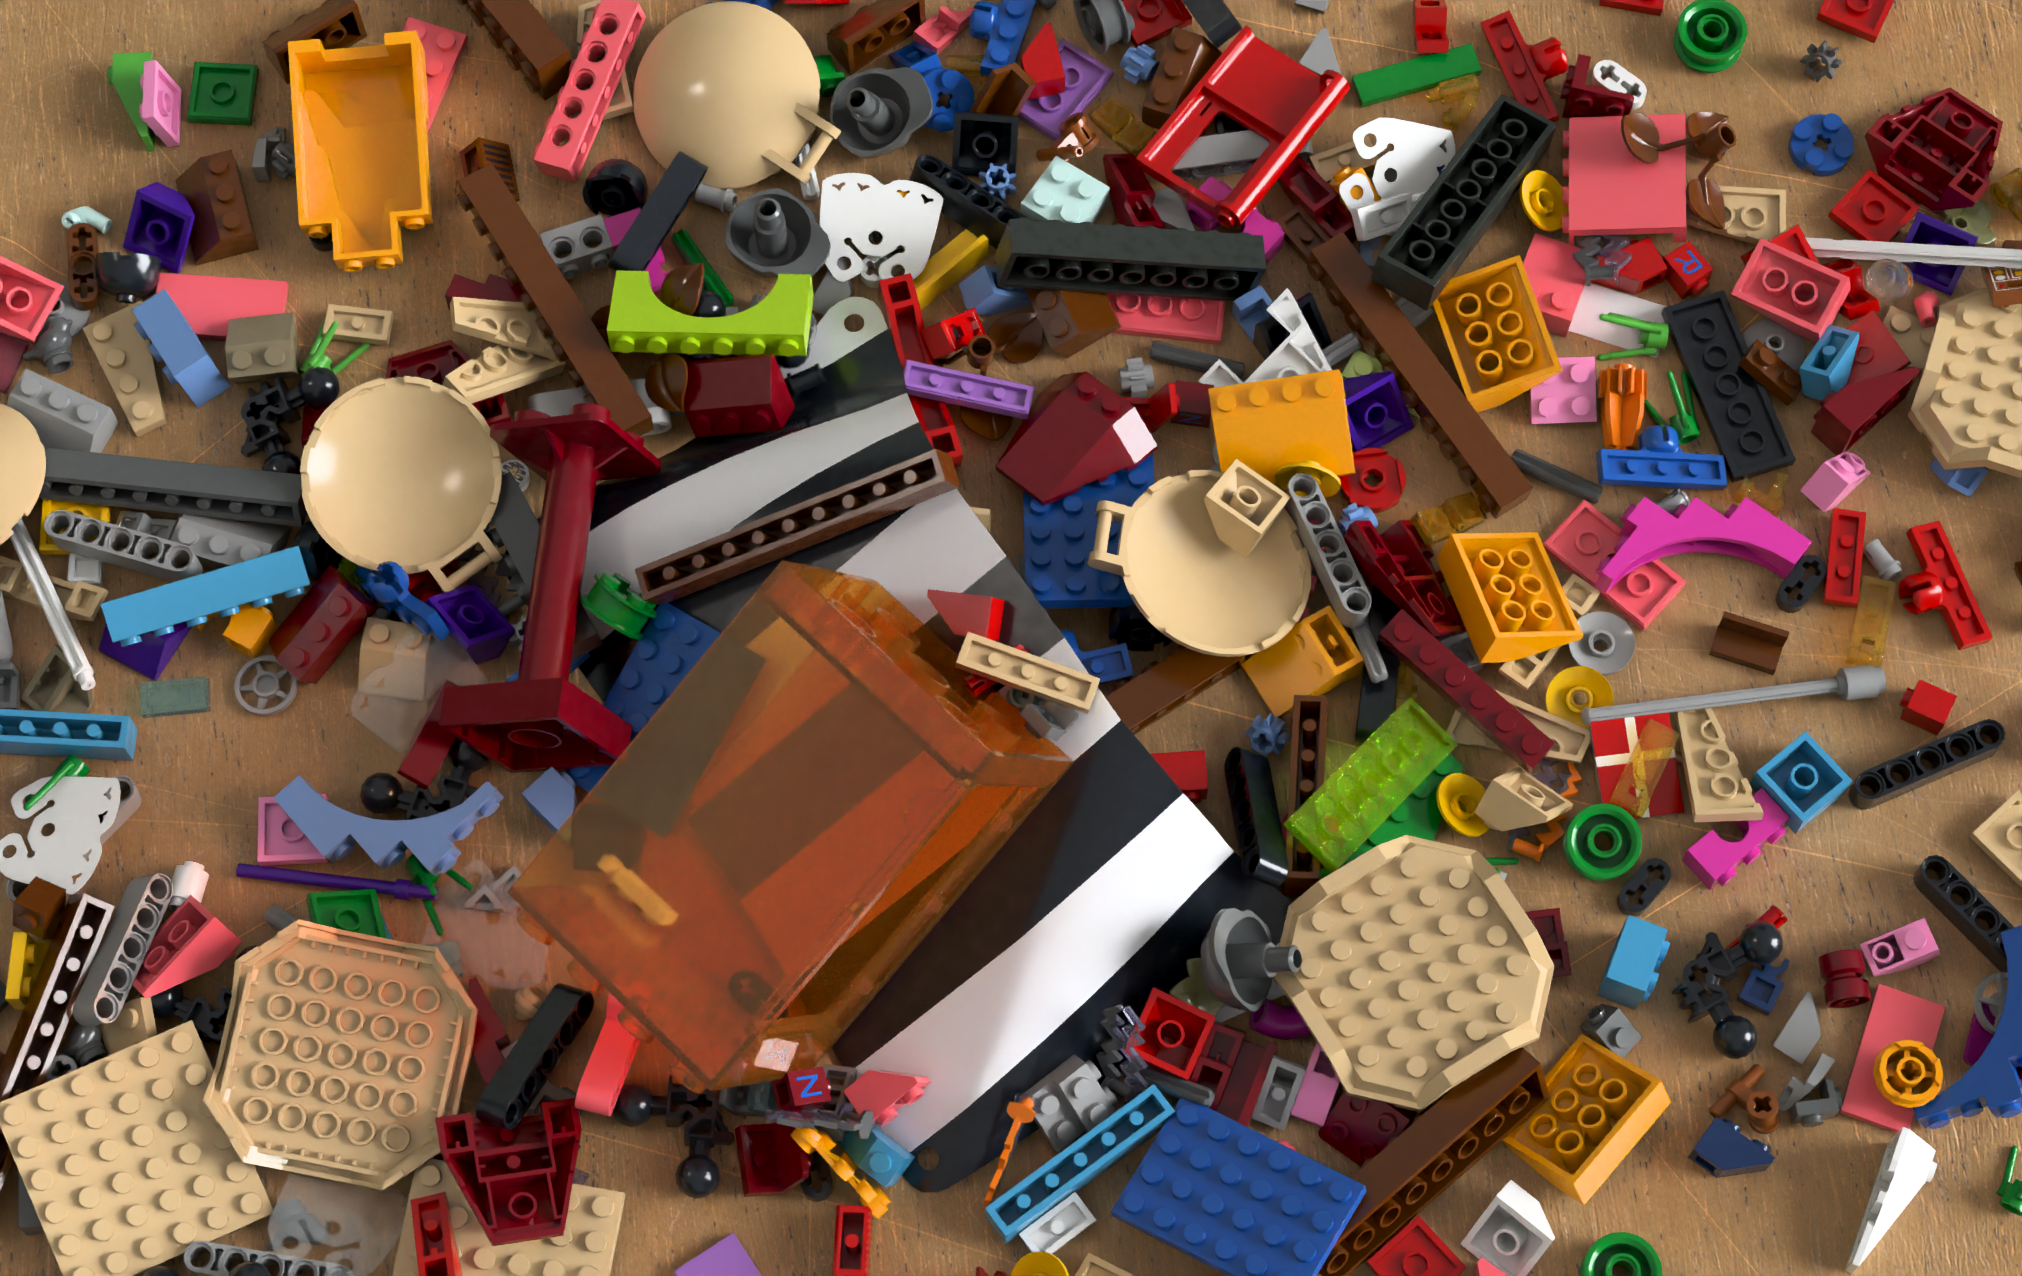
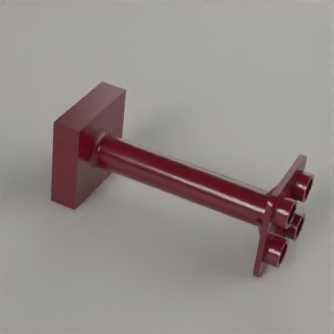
[439,403,662,773]

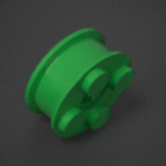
[1673,0,1747,73]
[580,572,657,640]
[1563,803,1642,881]
[1579,1232,1662,1276]

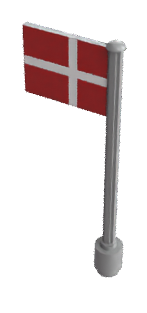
[1581,664,1886,819]

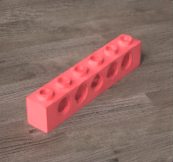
[533,0,646,183]

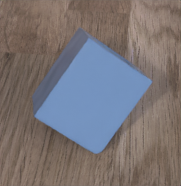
[1231,285,1273,343]
[1930,457,1989,497]

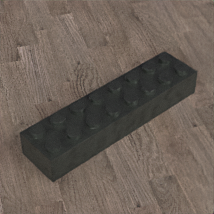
[1371,94,1557,311]
[995,217,1266,301]

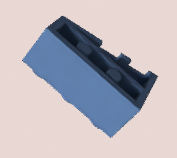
[132,289,231,408]

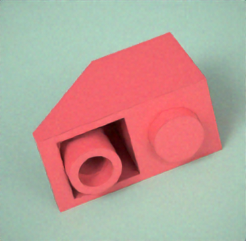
[843,1070,931,1126]

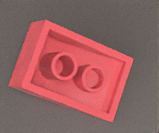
[1523,233,1596,338]
[1731,238,1851,343]
[0,256,64,343]
[132,895,242,999]

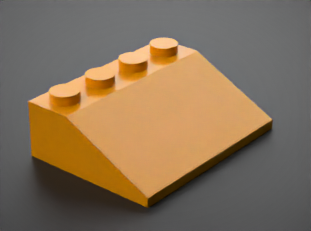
[1432,255,1562,413]
[1208,369,1355,485]
[1437,532,1583,663]
[1501,1034,1671,1205]

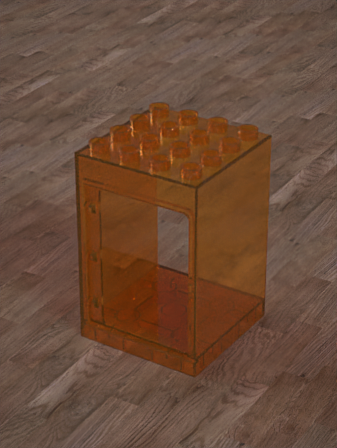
[507,560,1074,1094]

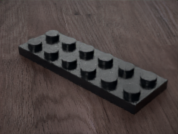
[1661,290,1796,483]

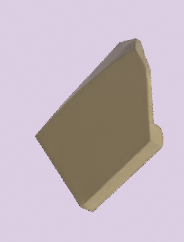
[20,645,94,714]

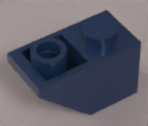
[1688,1116,1775,1178]

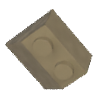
[225,312,301,384]

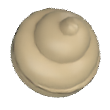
[514,984,547,1020]

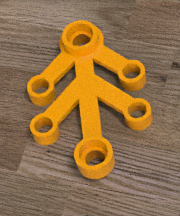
[790,1127,891,1219]

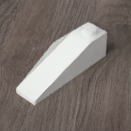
[1845,1127,1937,1274]

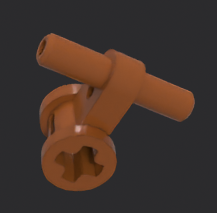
[1036,112,1099,162]
[1709,1064,1780,1134]

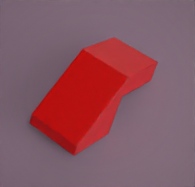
[1413,0,1449,53]
[1823,259,1880,321]

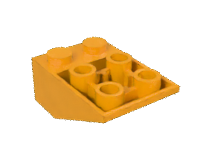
[1241,605,1364,718]

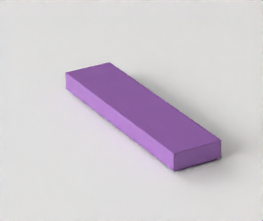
[903,359,1034,420]

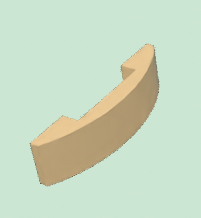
[0,556,108,621]
[1498,573,1601,691]

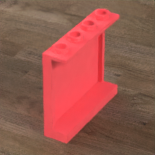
[1562,114,1687,245]

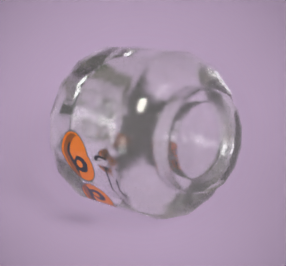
[1865,258,1914,303]

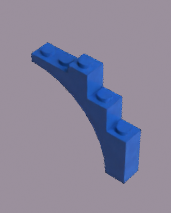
[1913,925,2022,1129]

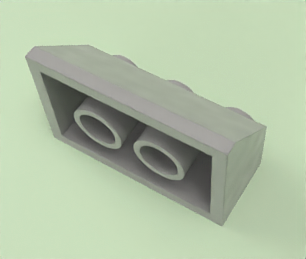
[7,369,119,453]
[171,514,292,572]

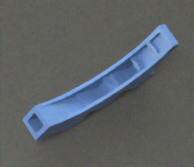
[274,775,504,876]

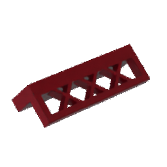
[1216,1040,1278,1127]

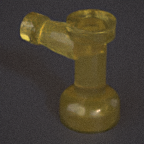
[1733,471,1790,517]

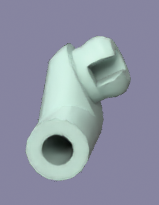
[61,206,112,234]

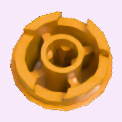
[1873,1039,1943,1108]

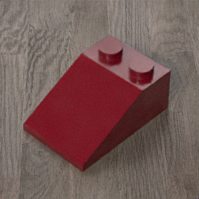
[1811,367,1920,456]

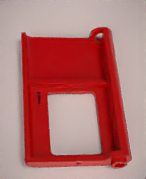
[1135,25,1350,228]

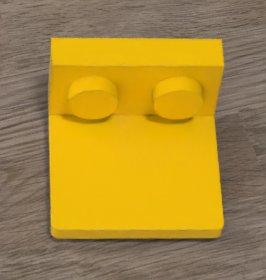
[5,932,51,1010]

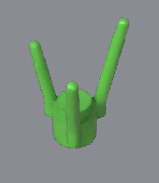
[1597,312,1669,361]
[299,320,370,375]

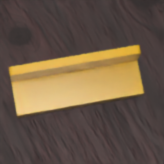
[913,229,989,310]

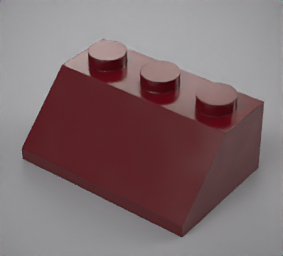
[684,353,795,437]
[268,564,378,684]

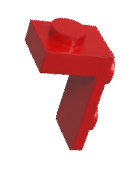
[1122,383,1180,433]

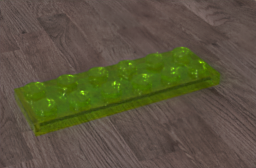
[1283,697,1458,873]

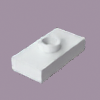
[1019,1192,1096,1254]

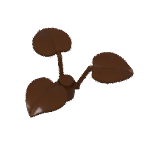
[1621,112,1737,229]
[591,263,704,412]
[932,312,1043,441]

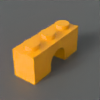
[193,603,278,659]

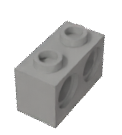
[540,214,614,279]

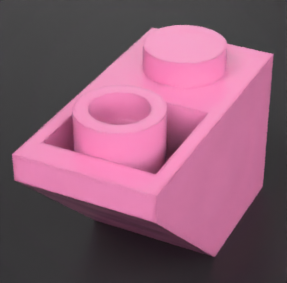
[1800,451,1871,512]
[1860,918,1941,977]
[1290,1042,1340,1127]

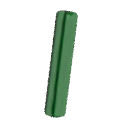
[671,229,734,307]

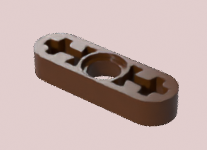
[67,223,100,311]

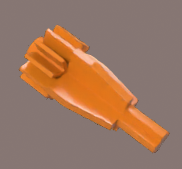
[1598,363,1648,450]

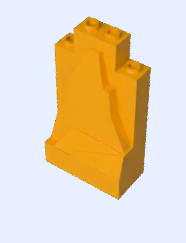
[288,30,433,272]

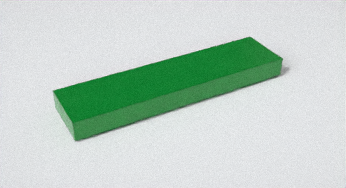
[1351,43,1482,108]

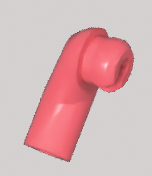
[1913,291,1939,328]

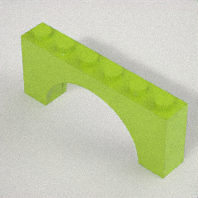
[607,270,814,357]

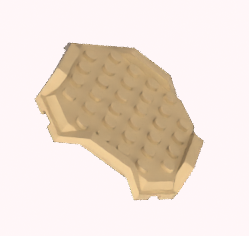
[1907,286,2022,478]
[1272,835,1554,1112]
[203,919,478,1190]

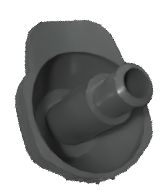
[830,67,933,159]
[725,188,831,278]
[1201,908,1302,1012]

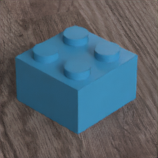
[1750,731,1852,834]
[1597,914,1670,1010]

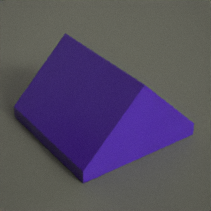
[1891,212,1978,295]
[99,622,192,682]

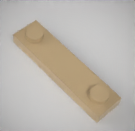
[955,632,1100,714]

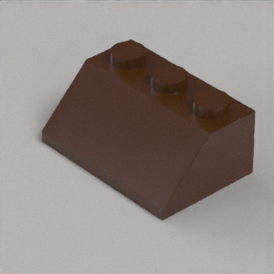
[262,0,367,85]
[827,0,926,76]
[1142,27,1222,137]
[175,150,259,266]
[1024,288,1121,358]

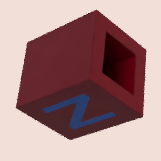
[1170,380,1214,428]
[771,1067,831,1115]

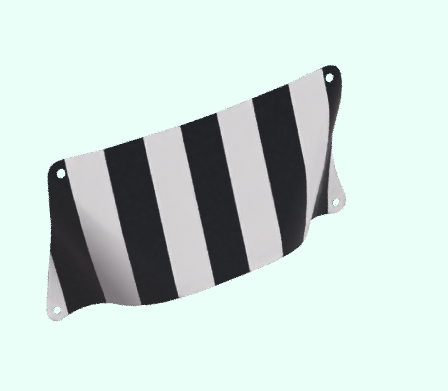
[505,297,1292,1192]

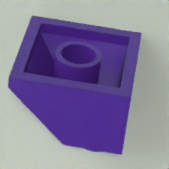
[123,182,195,274]
[1343,371,1414,453]
[425,584,515,665]

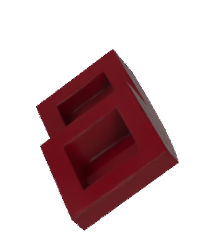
[1525,908,1572,978]

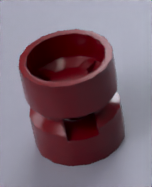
[1818,949,1871,1008]

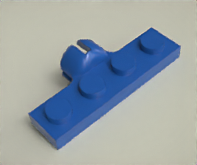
[969,0,1038,76]
[1596,425,1727,490]
[354,561,451,641]
[1060,630,1134,685]

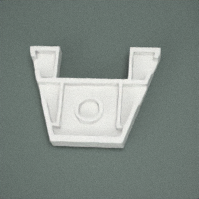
[1198,288,1332,388]

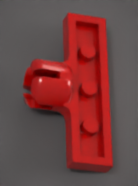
[1480,10,1568,122]
[1898,521,1993,650]

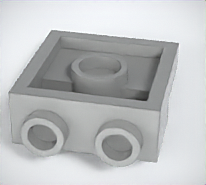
[1020,1054,1118,1152]

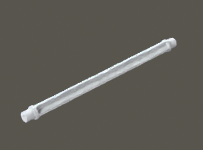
[1805,237,2022,269]
[10,518,96,691]

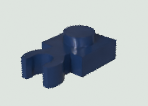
[1737,958,1789,1016]

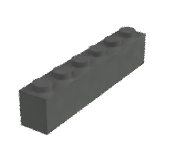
[490,472,603,661]

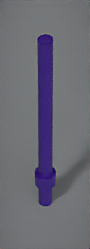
[236,863,438,901]

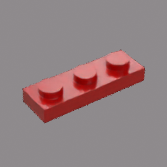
[1822,508,1866,608]

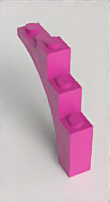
[1594,496,1812,594]

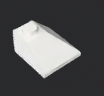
[1460,1180,1555,1276]

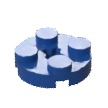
[922,67,975,132]
[1788,113,1854,177]

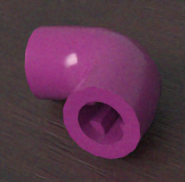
[1249,998,1311,1040]

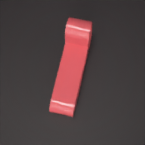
[575,979,649,1117]

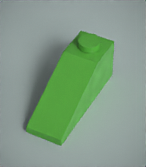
[107,52,155,152]

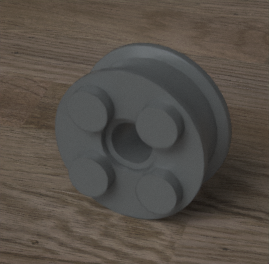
[1073,0,1135,54]

